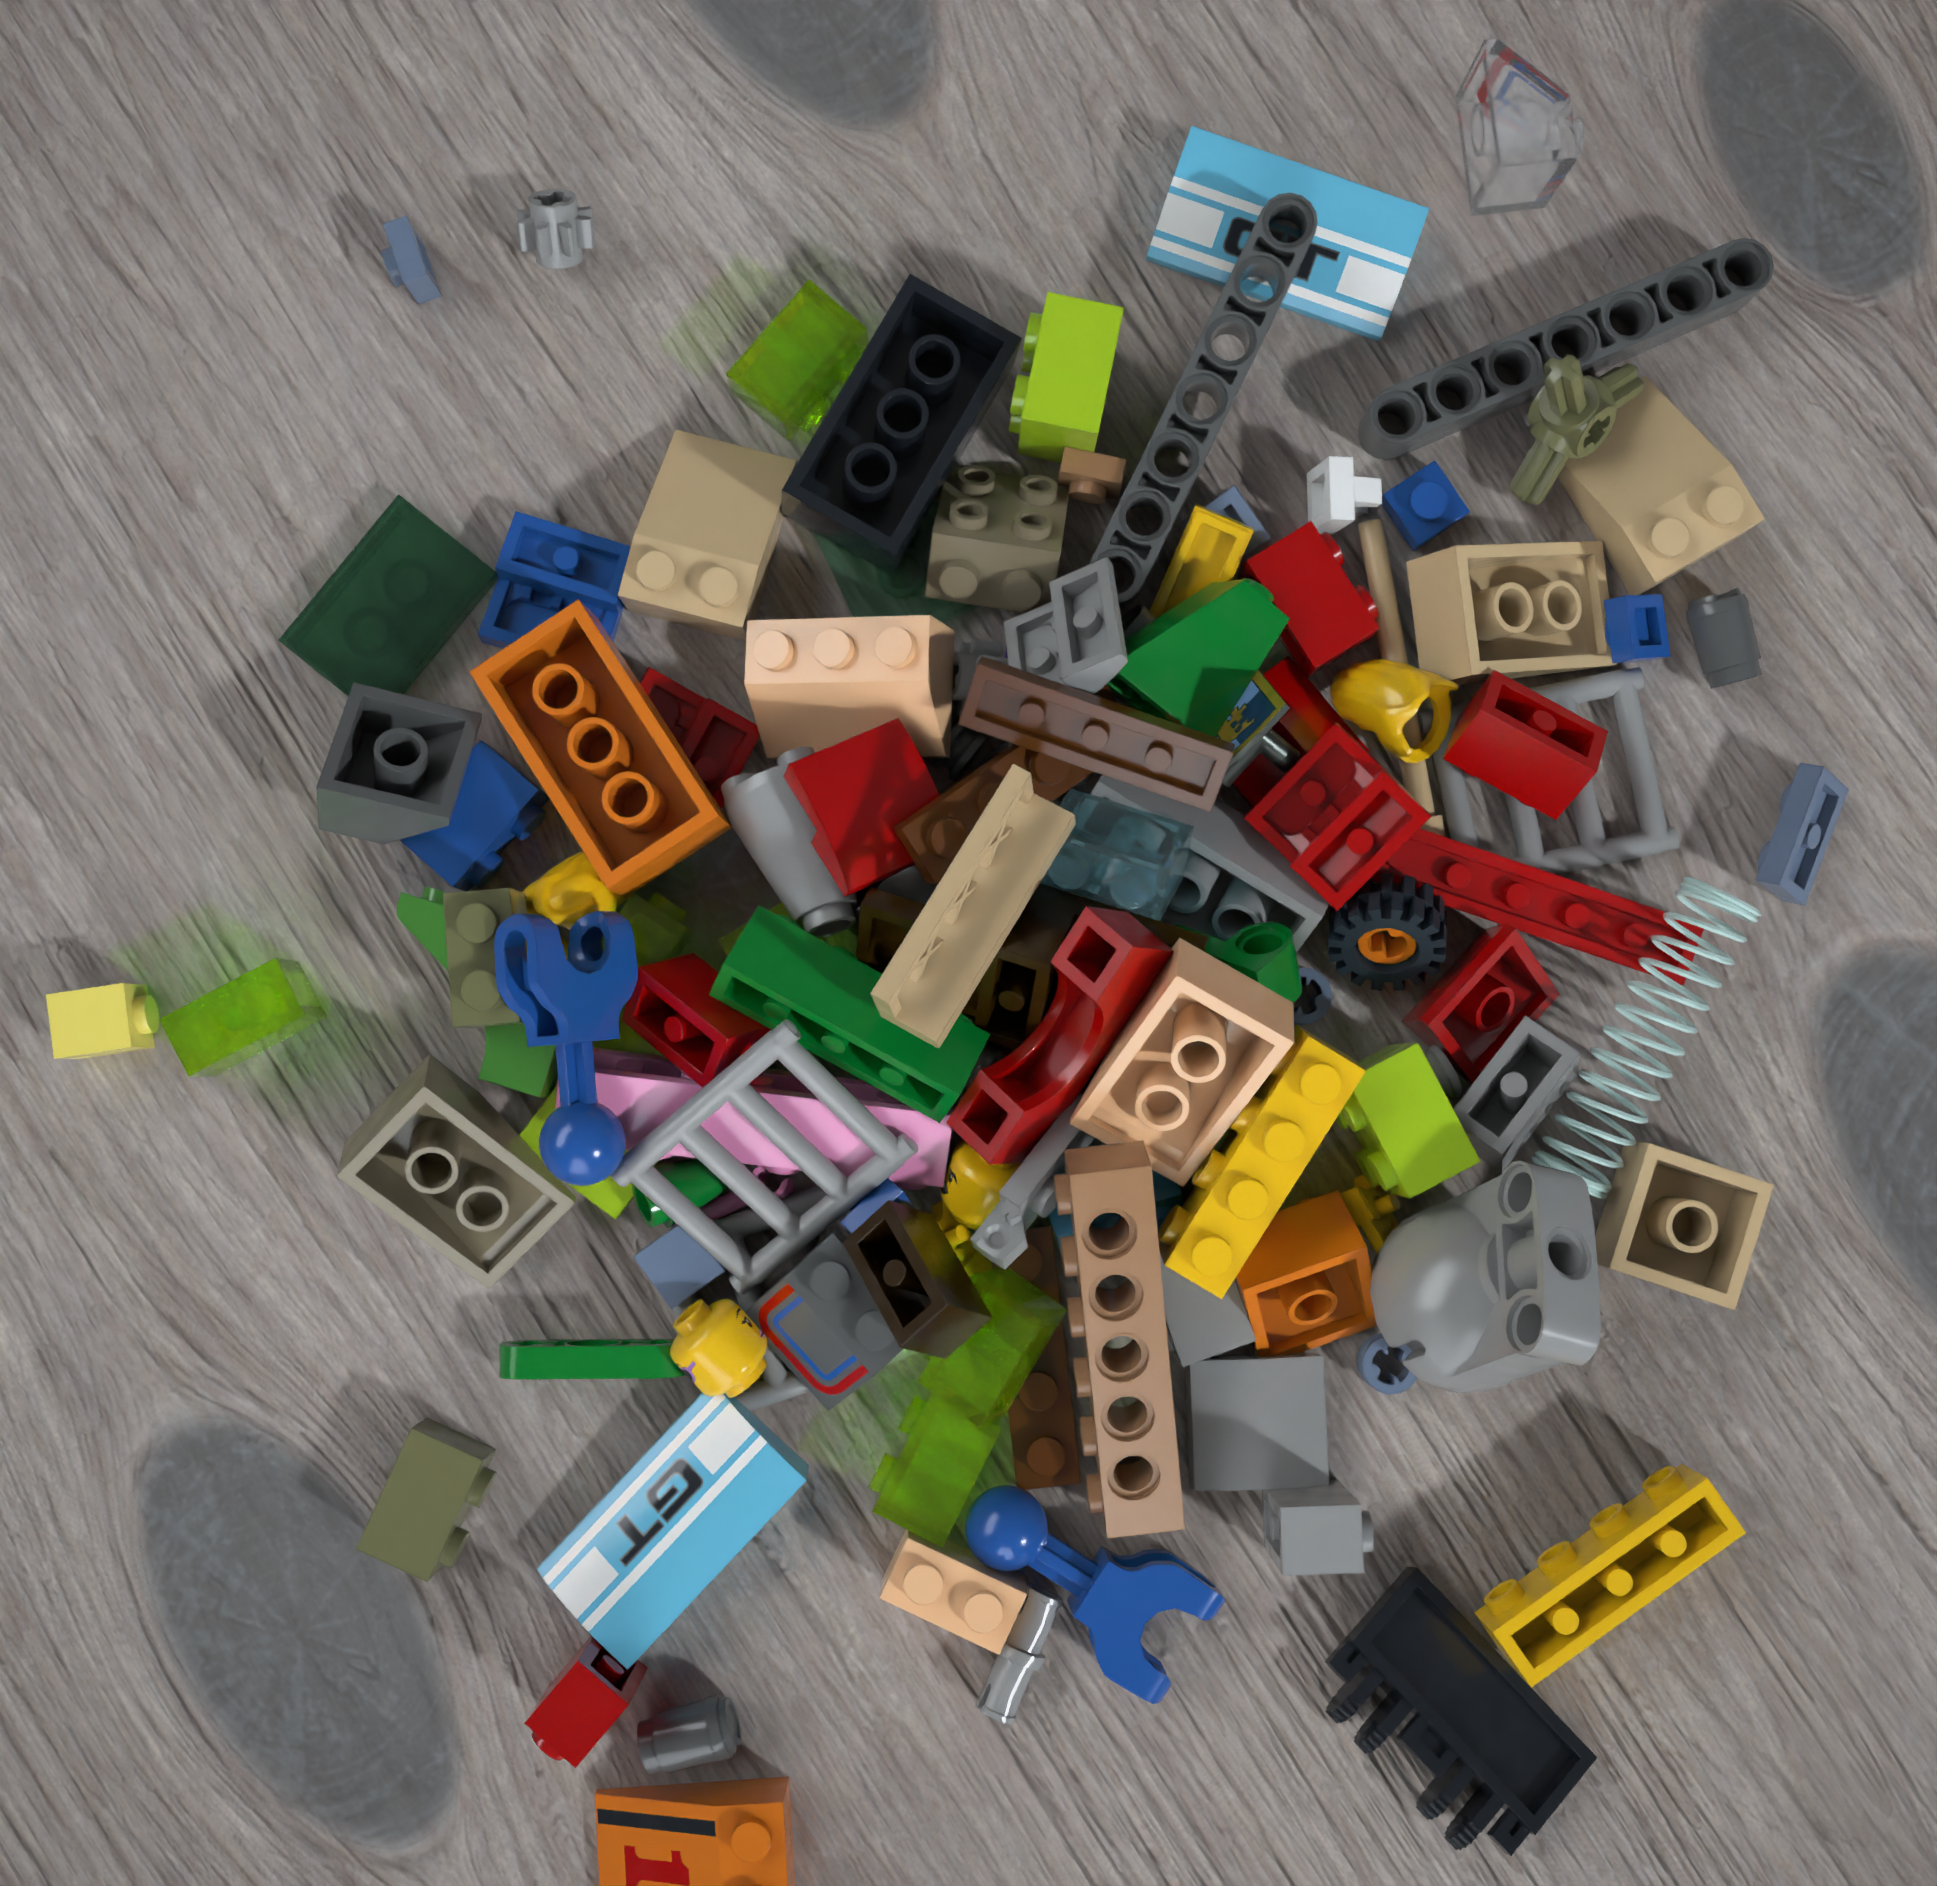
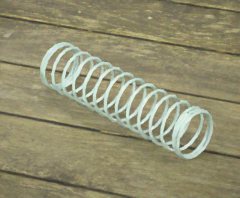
[1531,876,1762,1199]

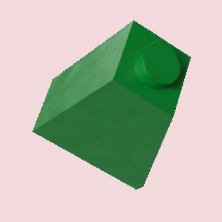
[1106,578,1290,737]

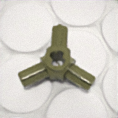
[1510,354,1644,505]

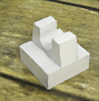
[1307,456,1382,535]

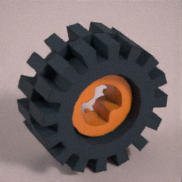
[1328,873,1447,991]

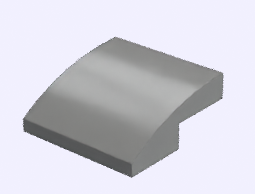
[1004,557,1128,695]
[1185,1352,1329,1491]

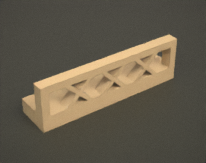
[870,764,1076,1049]

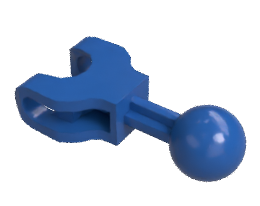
[494,911,638,1186]
[965,1485,1225,1704]

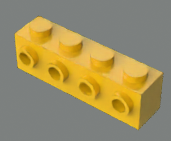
[1158,1024,1366,1299]
[1474,1464,1746,1688]

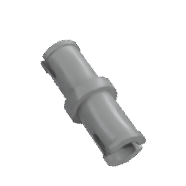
[975,1583,1063,1724]

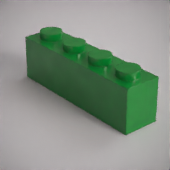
[709,905,990,1123]

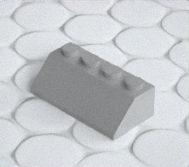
[1049,775,1329,953]

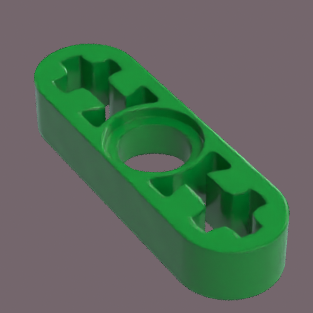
[499,1339,686,1380]

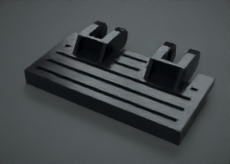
[1325,1567,1597,1856]

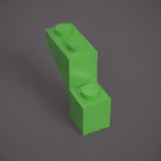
[397,886,558,1098]

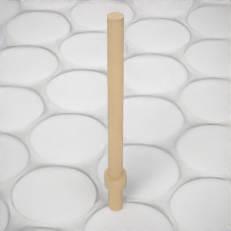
[1358,519,1446,837]

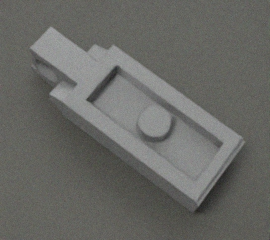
[970,1093,1103,1269]

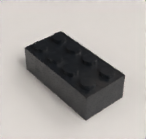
[782,274,1022,575]

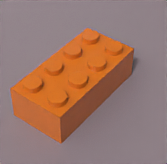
[469,599,732,898]

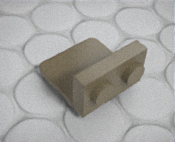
[925,465,1069,613]

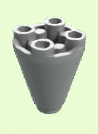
[721,747,858,938]

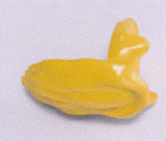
[1329,659,1459,763]
[522,852,632,959]

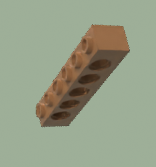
[1054,1140,1185,1539]

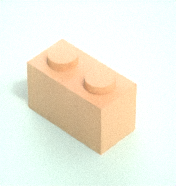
[880,1521,1027,1655]

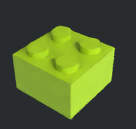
[1008,292,1124,463]
[1335,1043,1481,1199]

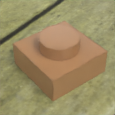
[1057,447,1127,504]

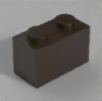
[842,1200,993,1359]

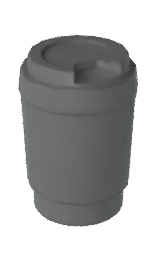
[1685,588,1762,689]
[637,1695,742,1775]

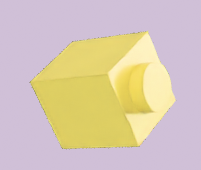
[46,983,159,1059]

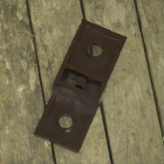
[856,883,1209,1050]

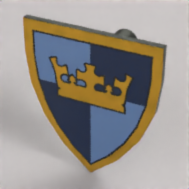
[1216,669,1300,787]

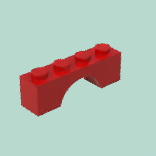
[946,906,1174,1165]

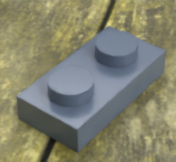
[1756,763,1849,906]

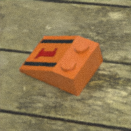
[595,1776,796,1886]

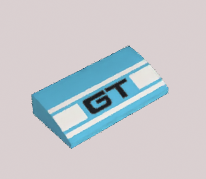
[1146,126,1430,341]
[537,1393,809,1670]

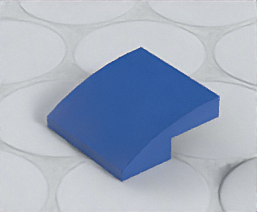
[478,511,631,649]

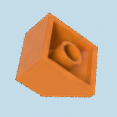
[1234,1190,1377,1357]

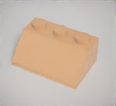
[744,615,955,759]

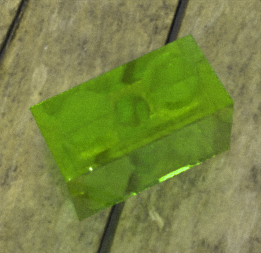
[726,279,869,441]
[159,958,327,1077]
[918,1267,1067,1428]
[868,1384,1002,1547]

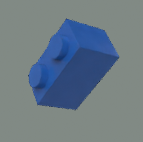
[400,740,550,891]

